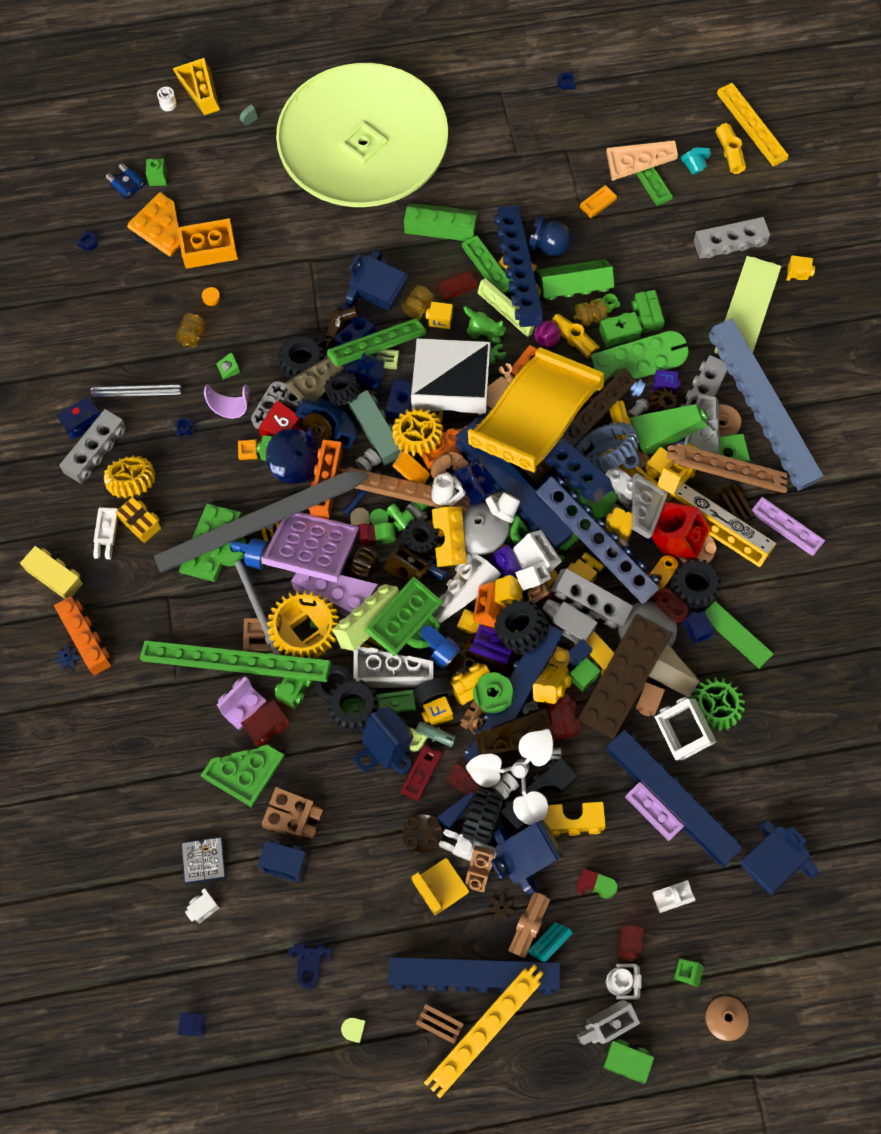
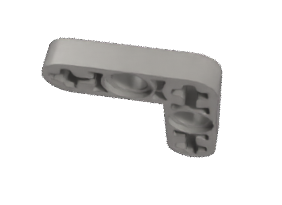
[251,381,300,429]

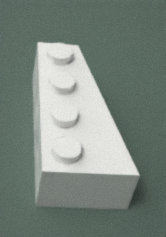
[354,645,434,688]

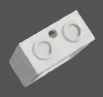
[655,697,717,760]

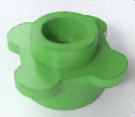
[599,294,620,313]

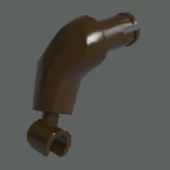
[320,305,361,350]

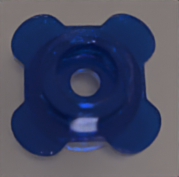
[175,418,194,437]

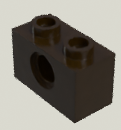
[384,544,431,584]

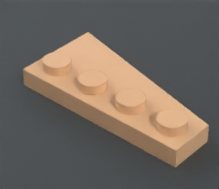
[606,141,678,181]

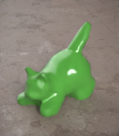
[463,306,506,344]

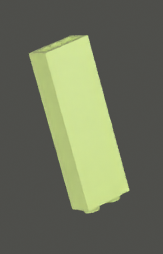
[714,256,781,354]

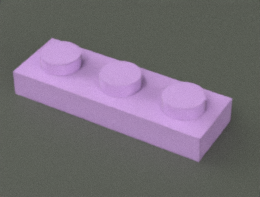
[625,782,684,841]

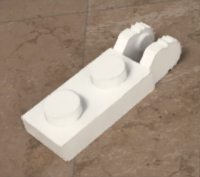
[93,507,118,559]
[439,829,497,870]

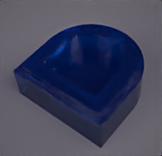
[557,72,575,90]
[76,230,98,251]

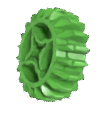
[691,677,745,731]

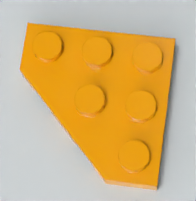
[128,192,180,257]

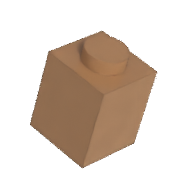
[636,682,665,716]

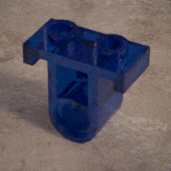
[288,944,333,990]

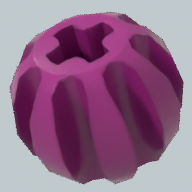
[534,320,561,348]

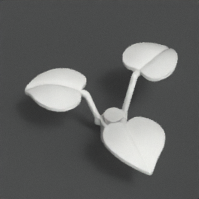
[466,729,553,826]

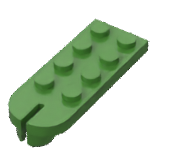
[590,331,688,381]

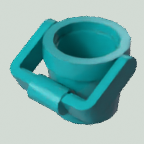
[680,146,711,175]

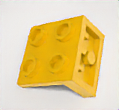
[411,858,469,916]

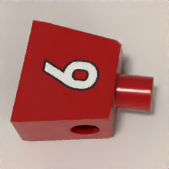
[258,401,306,445]

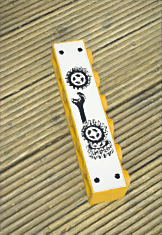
[665,484,777,567]

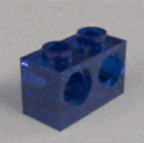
[334,315,377,346]

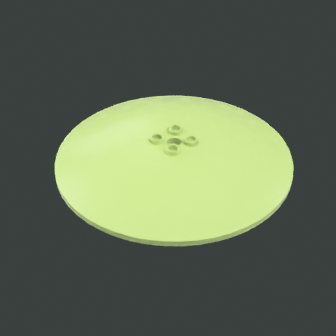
[276,63,448,207]

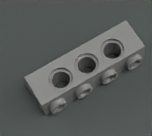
[694,217,770,259]
[681,355,728,407]
[59,409,126,484]
[551,569,633,629]

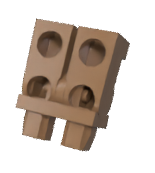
[262,787,323,840]

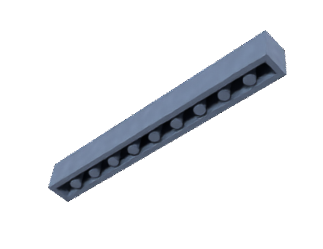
[709,318,823,491]

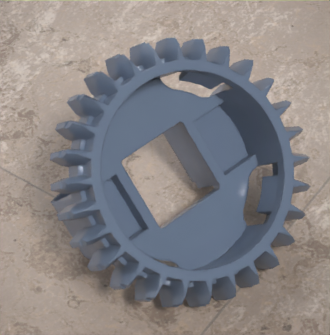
[573,422,640,473]

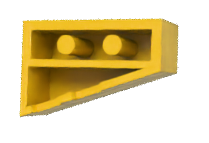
[173,58,220,115]

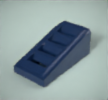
[569,640,593,670]
[437,792,474,830]

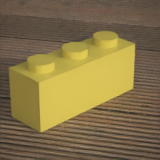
[20,546,83,599]

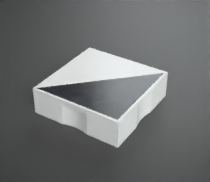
[411,339,490,413]

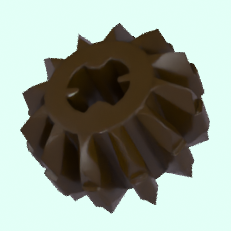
[648,387,681,413]
[351,546,379,579]

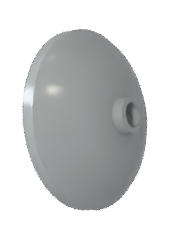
[462,502,510,555]
[618,601,677,647]

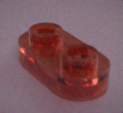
[655,589,688,622]

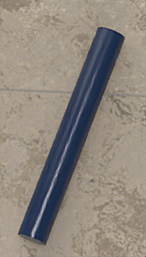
[342,470,383,516]

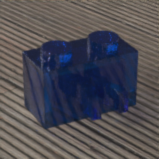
[343,353,385,389]

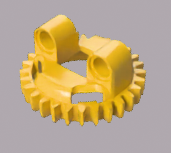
[267,590,340,658]

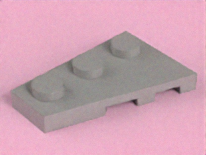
[684,395,720,455]
[632,473,668,539]

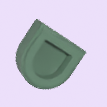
[240,105,258,125]

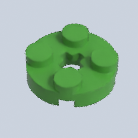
[473,672,514,713]

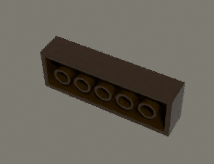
[578,614,673,740]

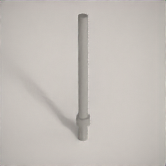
[235,561,282,655]

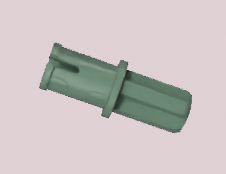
[416,722,456,747]

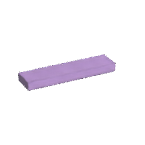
[752,497,825,556]

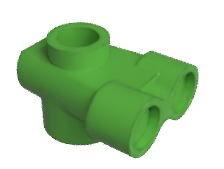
[387,503,415,532]

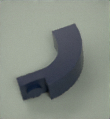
[295,398,356,449]

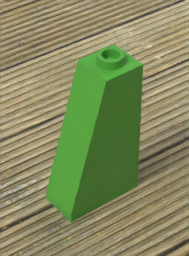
[630,404,708,455]

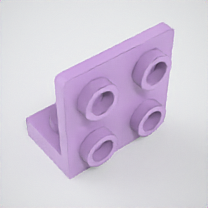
[217,676,267,731]

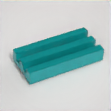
[528,922,572,963]

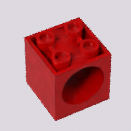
[651,502,711,560]

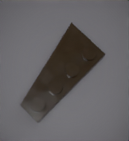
[475,707,556,754]

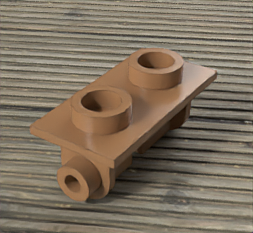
[460,694,491,735]

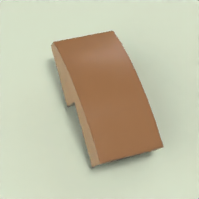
[527,582,550,603]
[465,845,495,893]

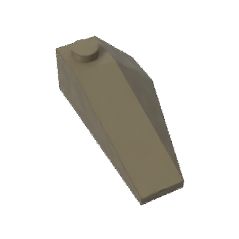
[649,644,700,698]

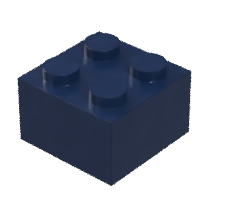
[258,840,309,883]

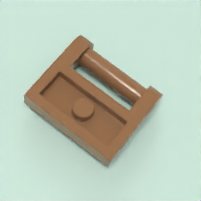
[243,618,283,653]

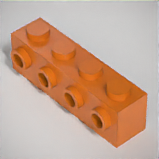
[308,440,343,519]
[54,596,111,676]

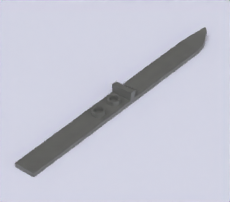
[154,471,369,573]

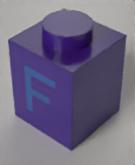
[653,370,681,394]

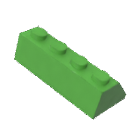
[404,203,478,241]
[536,259,614,300]

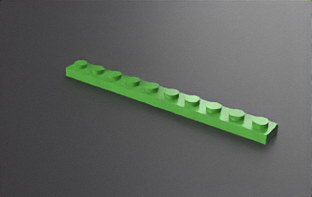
[140,641,331,682]

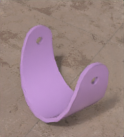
[204,385,250,419]

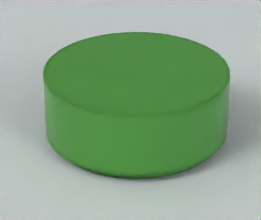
[370,509,389,525]

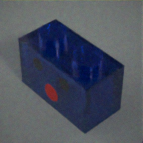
[56,396,100,440]

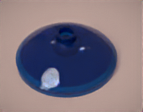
[266,428,319,484]

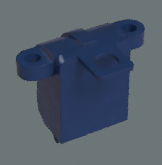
[345,249,408,311]
[353,706,413,774]
[740,819,819,896]
[491,820,564,895]

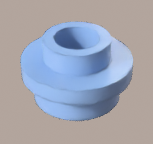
[630,378,645,396]

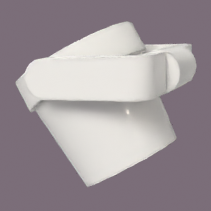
[432,473,466,507]
[485,492,520,523]
[606,964,642,1000]

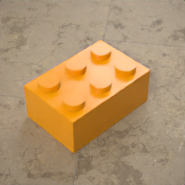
[178,218,238,269]

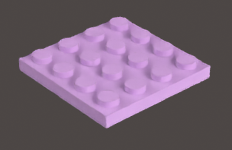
[262,512,359,583]

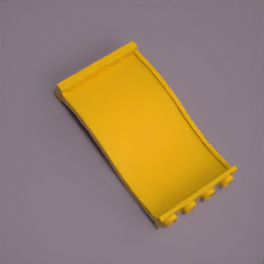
[468,347,604,473]

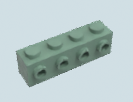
[348,390,401,466]

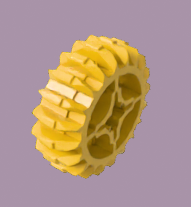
[392,407,443,457]
[104,455,155,499]

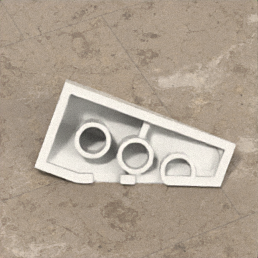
[432,552,501,623]

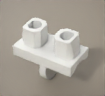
[652,880,695,913]

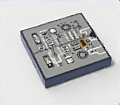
[181,837,226,885]

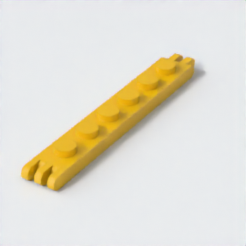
[424,964,544,1098]

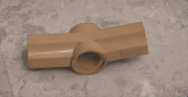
[508,892,550,959]

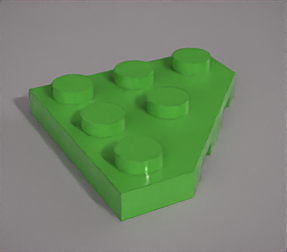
[200,745,285,808]

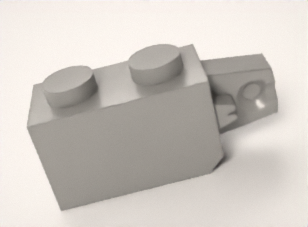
[542,599,597,644]
[577,999,640,1045]

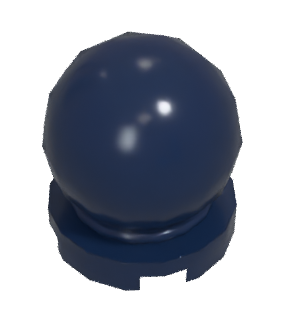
[528,216,572,256]

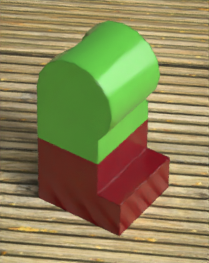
[359,523,396,547]
[576,868,617,899]

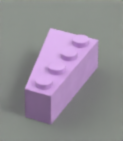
[291,572,378,617]

